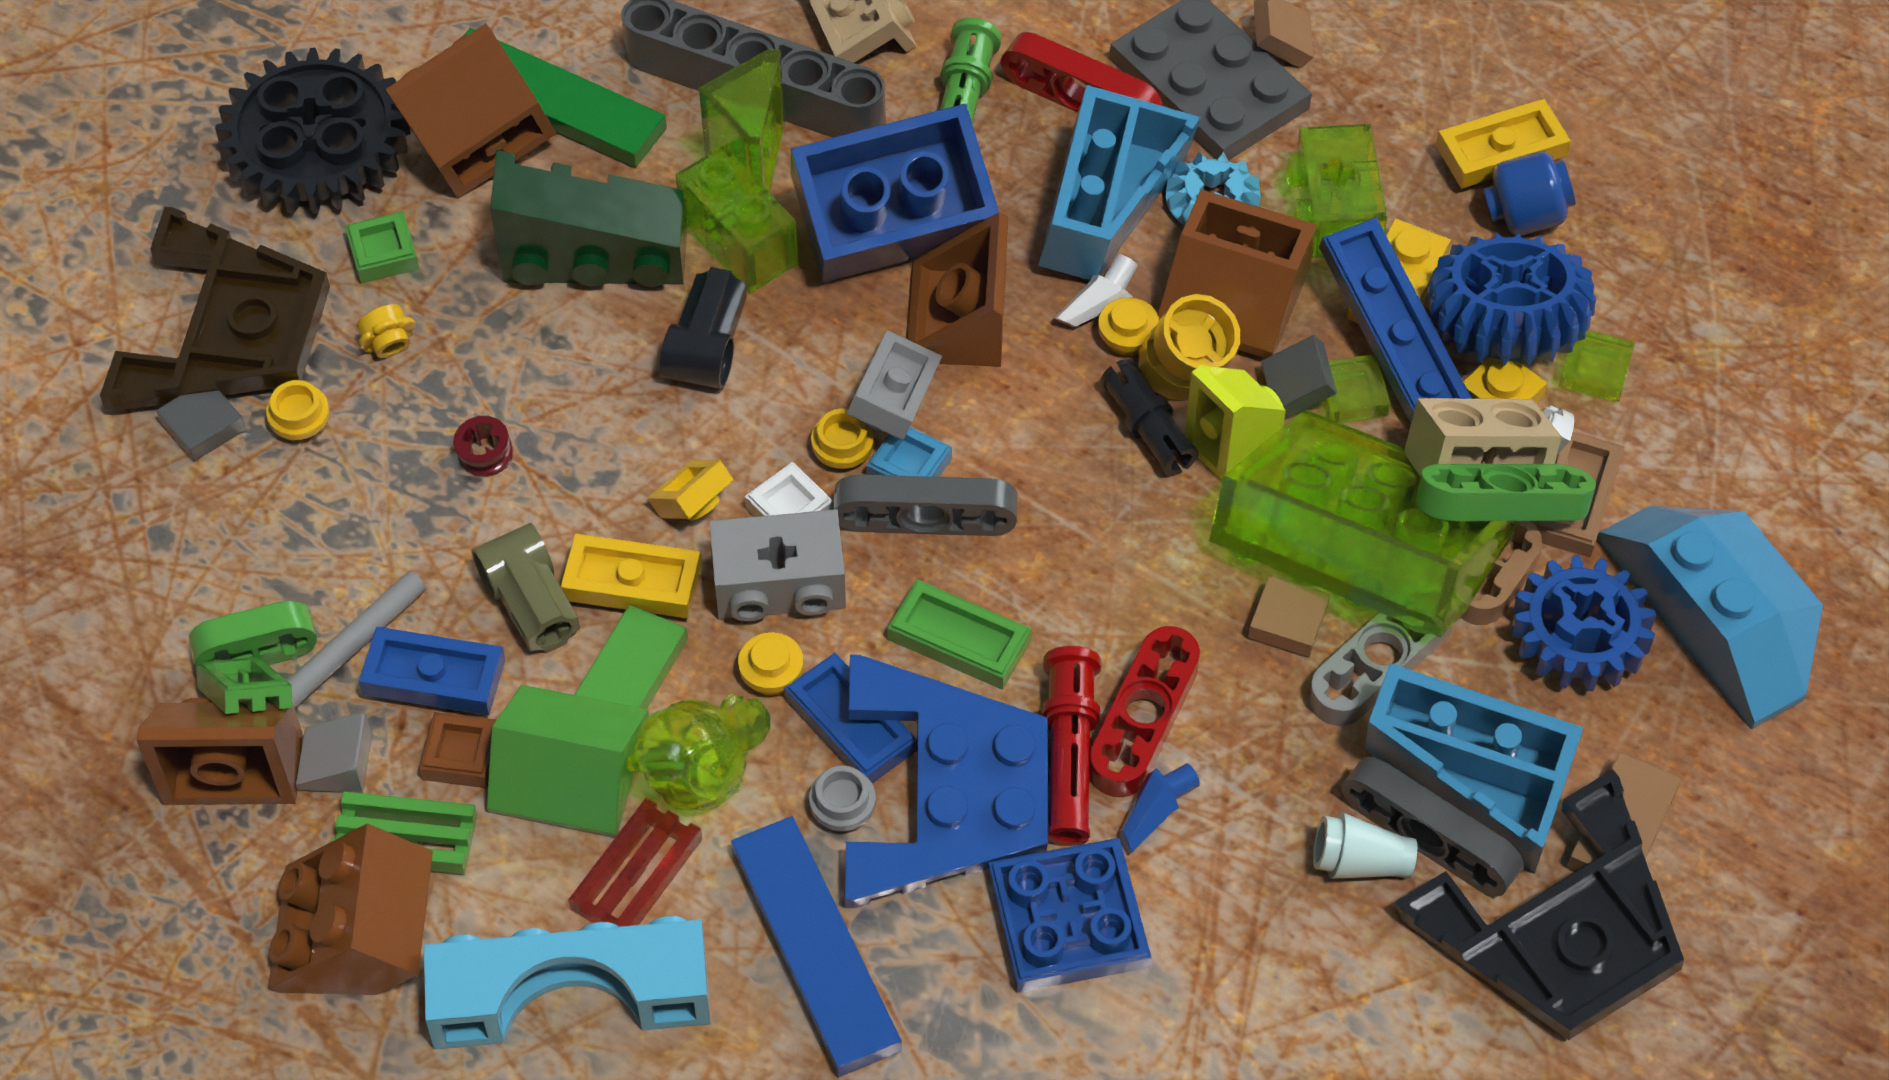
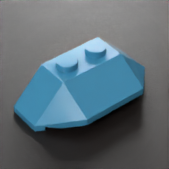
[1597,506,1823,729]

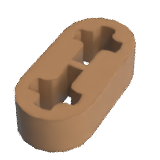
[1450,521,1542,625]

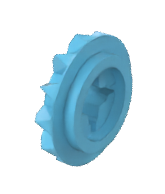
[1166,151,1261,226]

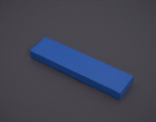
[1318,217,1472,424]
[731,816,902,1077]

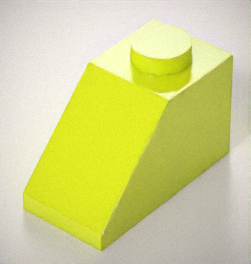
[1185,365,1286,484]

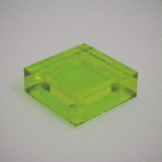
[1558,330,1635,402]
[1322,354,1391,424]

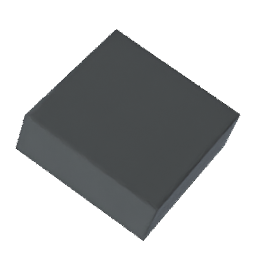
[1261,334,1337,419]
[156,390,246,462]

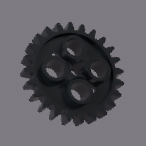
[215,48,411,214]

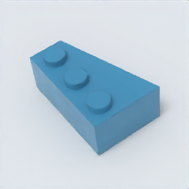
[1038,85,1201,280]
[1364,663,1584,874]

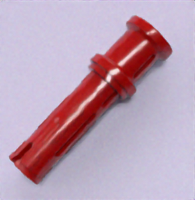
[1042,646,1101,846]

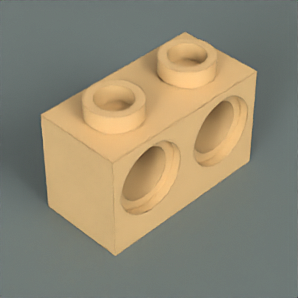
[1404,398,1562,476]

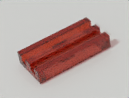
[568,798,703,927]

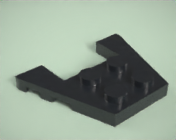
[1395,769,1684,1040]

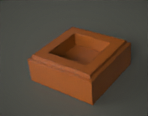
[420,712,496,788]

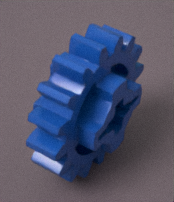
[1511,555,1656,691]

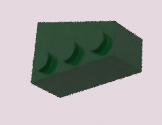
[490,150,687,287]

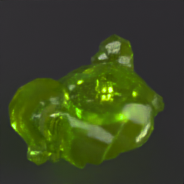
[626,694,770,813]

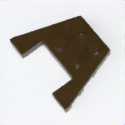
[100,207,330,411]

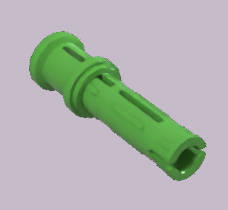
[940,18,1002,123]

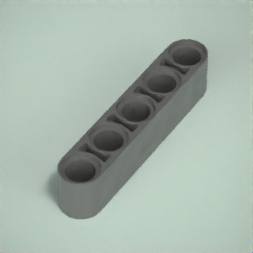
[621,0,886,138]

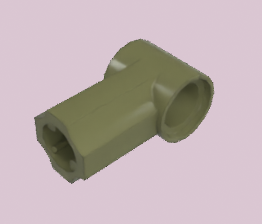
[471,523,580,653]

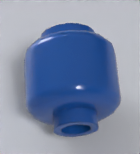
[1483,151,1576,236]

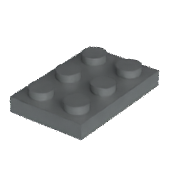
[1109,0,1312,161]

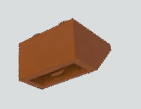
[385,23,556,199]
[1157,189,1317,358]
[268,823,433,995]

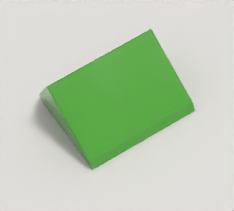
[487,685,650,838]

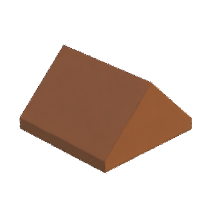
[908,211,1008,367]

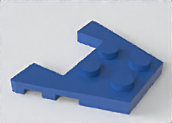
[844,655,1048,908]

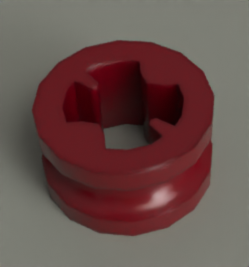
[453,416,514,477]

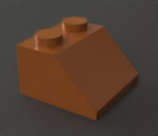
[137,697,303,805]

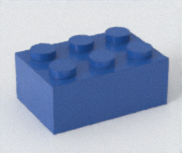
[790,104,999,283]

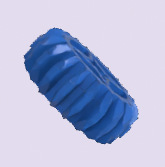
[1428,232,1596,367]

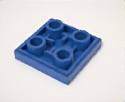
[988,838,1152,993]

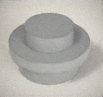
[809,766,876,831]

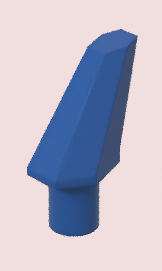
[1119,763,1200,855]

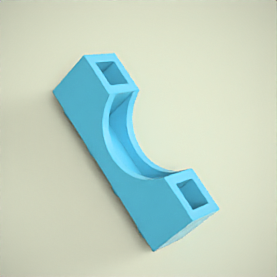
[424,916,711,1050]

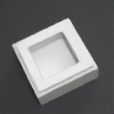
[744,462,834,517]

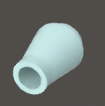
[1313,812,1417,879]

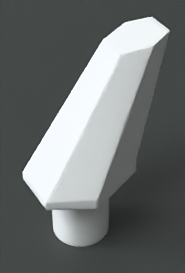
[1053,254,1138,327]

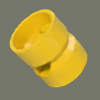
[1139,294,1240,400]

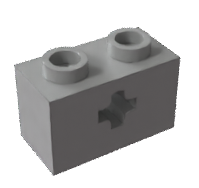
[709,509,846,621]

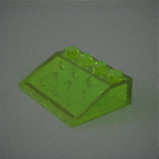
[1209,409,1521,637]

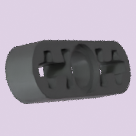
[833,474,1018,536]
[1341,757,1524,896]

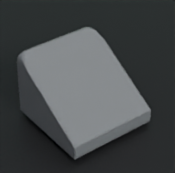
[296,714,372,793]

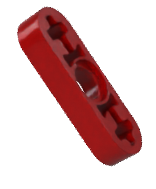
[1001,32,1163,113]
[1090,626,1200,797]

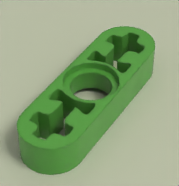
[1415,464,1596,521]

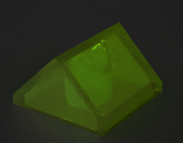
[699,49,785,218]

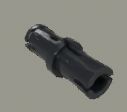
[1101,359,1199,476]

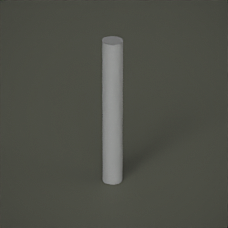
[287,571,426,708]

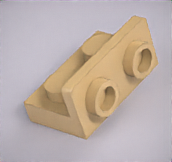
[809,0,917,63]

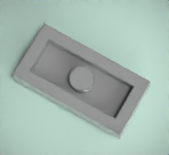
[846,330,942,440]

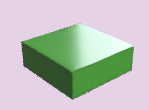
[345,211,419,284]

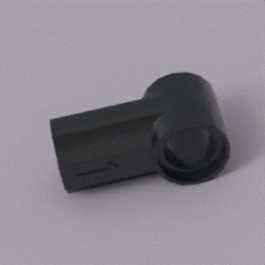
[660,267,747,389]

